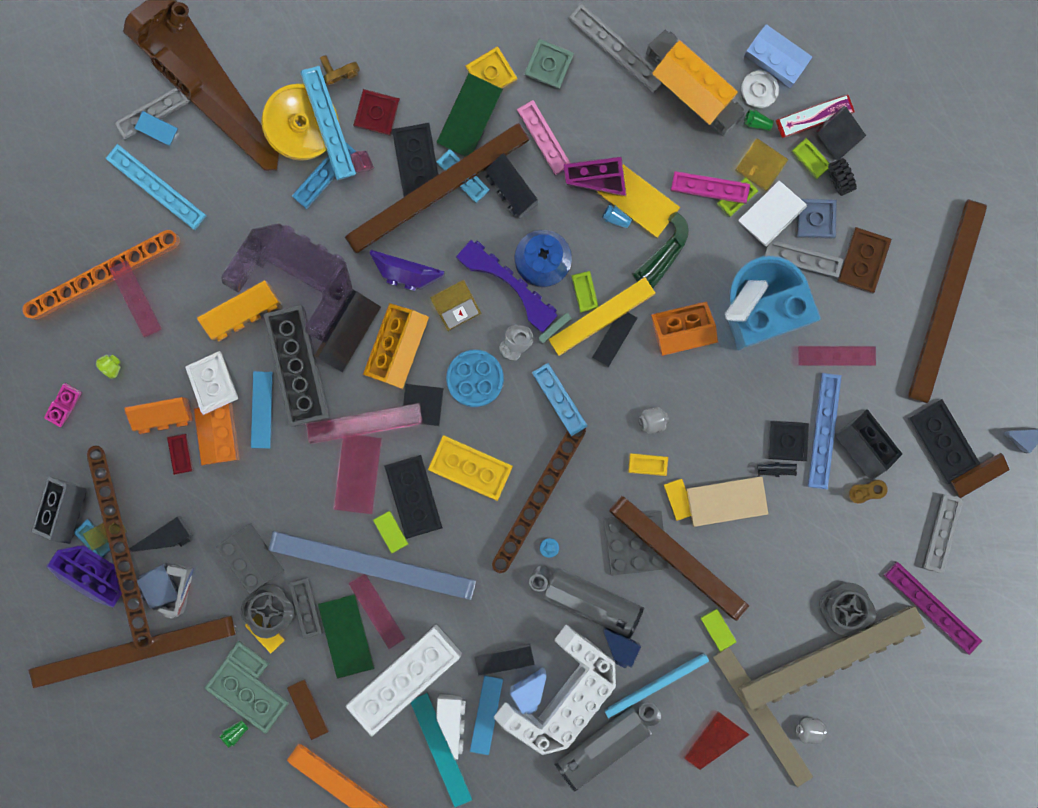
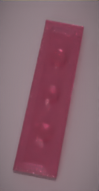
[109,260,162,337]
[798,346,876,366]
[349,574,406,649]

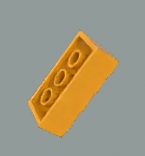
[652,40,738,125]
[197,280,281,342]
[363,303,429,389]

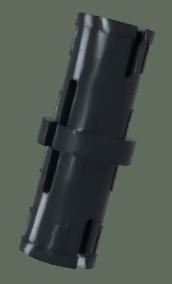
[758,462,797,477]

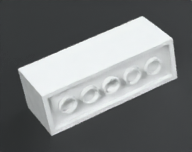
[346,624,462,736]

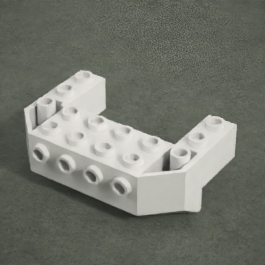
[493,625,616,755]

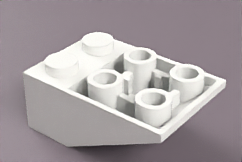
[437,694,466,759]

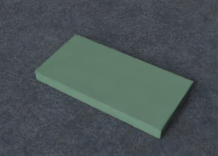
[204,657,290,734]

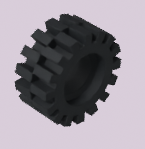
[828,158,857,196]

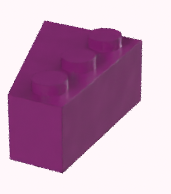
[564,157,627,197]

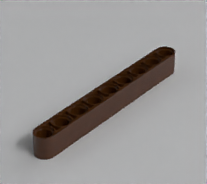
[492,428,586,573]
[609,496,749,621]

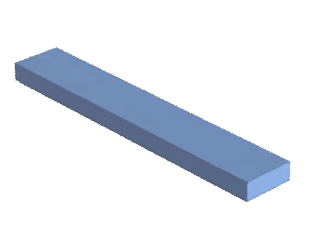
[808,373,842,489]

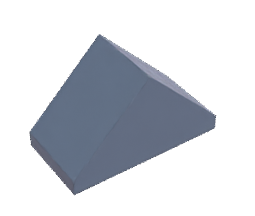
[1004,430,1038,453]

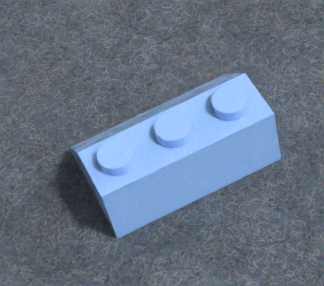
[744,24,812,88]
[510,667,546,714]

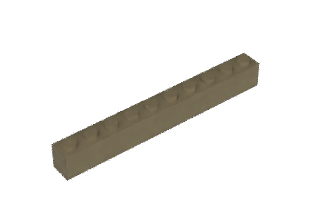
[739,606,926,711]

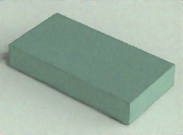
[538,313,572,344]
[227,641,270,679]

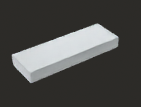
[726,280,768,321]

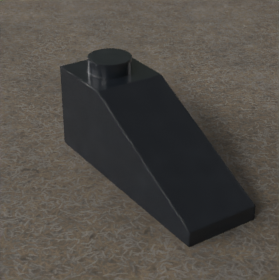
[129,516,193,552]
[474,644,535,676]

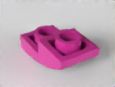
[44,383,82,428]

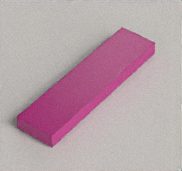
[671,171,750,204]

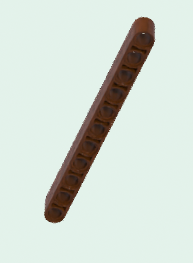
[345,123,530,254]
[908,199,987,403]
[87,446,152,651]
[28,616,236,688]

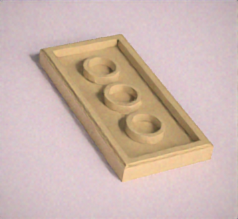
[687,476,769,527]

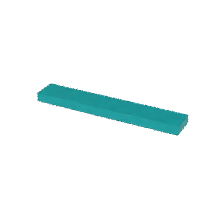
[410,692,473,807]

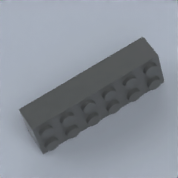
[646,29,745,136]
[264,305,330,427]

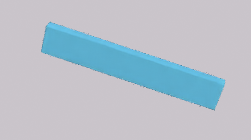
[300,66,356,180]
[105,144,207,230]
[604,653,709,718]

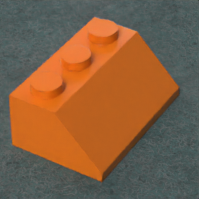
[651,301,718,356]
[124,397,193,434]
[194,403,240,465]

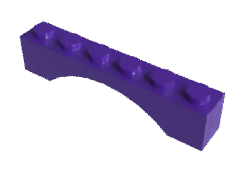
[456,240,558,333]

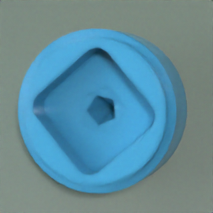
[540,538,559,558]

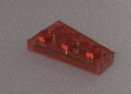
[684,711,750,770]

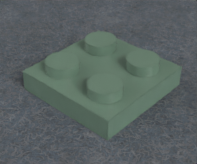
[524,39,574,89]

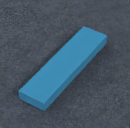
[292,142,357,209]
[532,363,588,436]
[251,371,273,449]
[470,675,503,755]

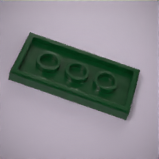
[436,73,503,157]
[318,594,375,679]

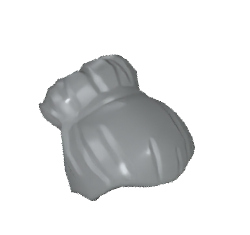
[499,325,534,361]

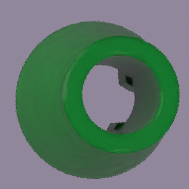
[744,109,774,131]
[219,720,249,748]

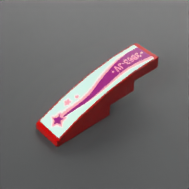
[776,95,855,138]

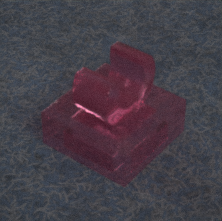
[351,151,374,173]

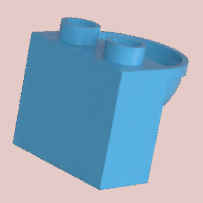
[725,256,821,350]

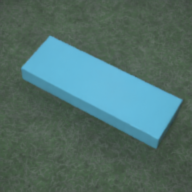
[436,149,490,203]

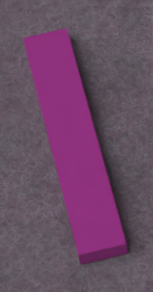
[883,561,982,655]

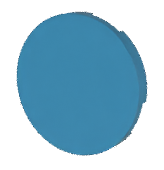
[446,350,504,407]

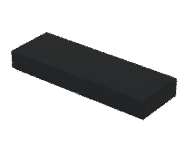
[592,312,637,367]

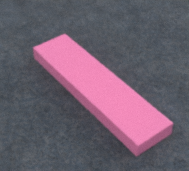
[517,100,570,176]

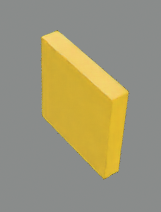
[465,46,517,89]

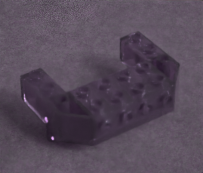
[221,223,352,342]

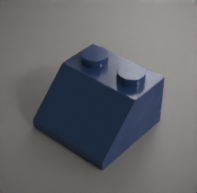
[603,627,641,669]

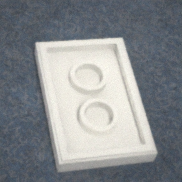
[738,181,807,246]
[185,351,238,415]

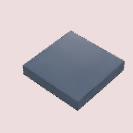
[797,199,837,239]

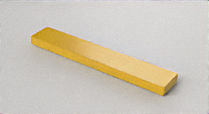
[548,277,656,356]

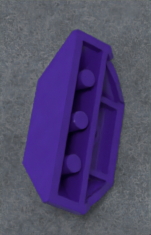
[370,250,445,291]
[46,545,121,608]

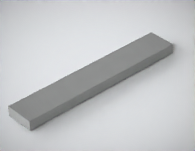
[568,3,662,93]

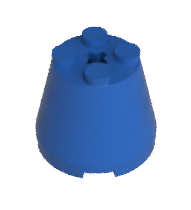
[515,230,572,287]

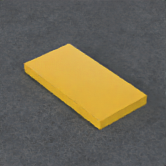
[596,164,680,238]
[428,435,513,501]

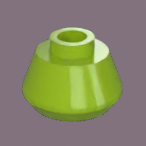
[96,354,121,379]

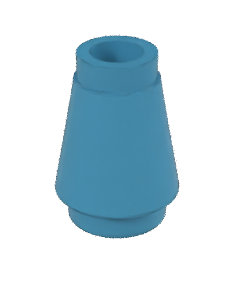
[602,204,632,229]

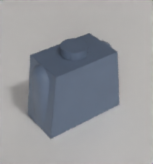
[137,563,179,610]

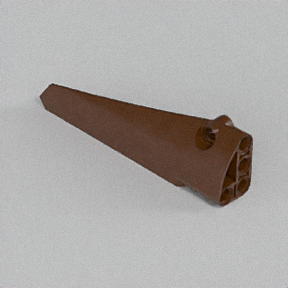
[123,0,279,171]

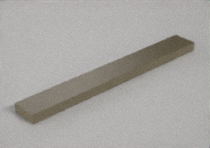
[713,647,813,788]

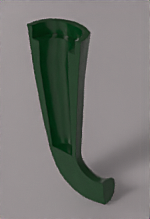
[632,212,689,288]

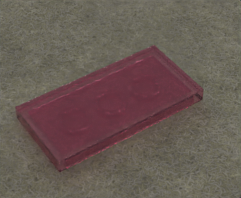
[334,434,382,514]

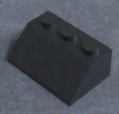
[485,153,538,218]
[835,409,903,480]
[31,477,87,544]

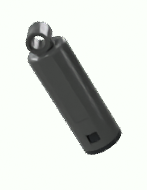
[529,566,644,639]
[554,702,661,792]

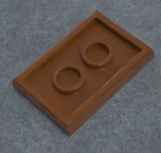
[837,227,892,294]

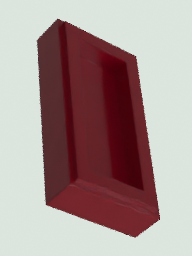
[167,434,193,475]

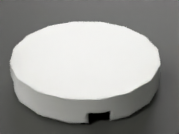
[741,70,779,109]

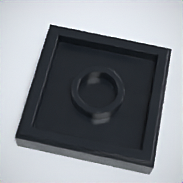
[815,106,866,160]
[401,384,444,426]
[768,421,809,461]

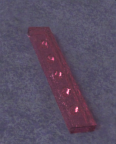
[307,403,422,444]

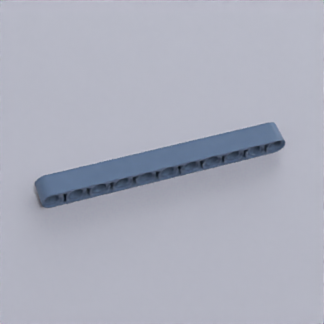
[268,531,476,600]

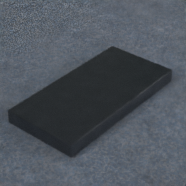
[392,123,438,197]
[314,289,381,373]
[908,399,980,484]
[384,455,443,539]

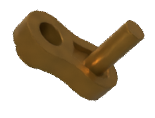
[320,55,360,85]
[849,479,888,504]

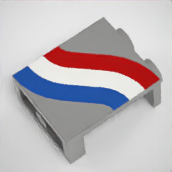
[158,564,194,619]

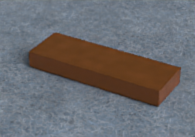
[951,453,1010,498]
[287,679,329,740]

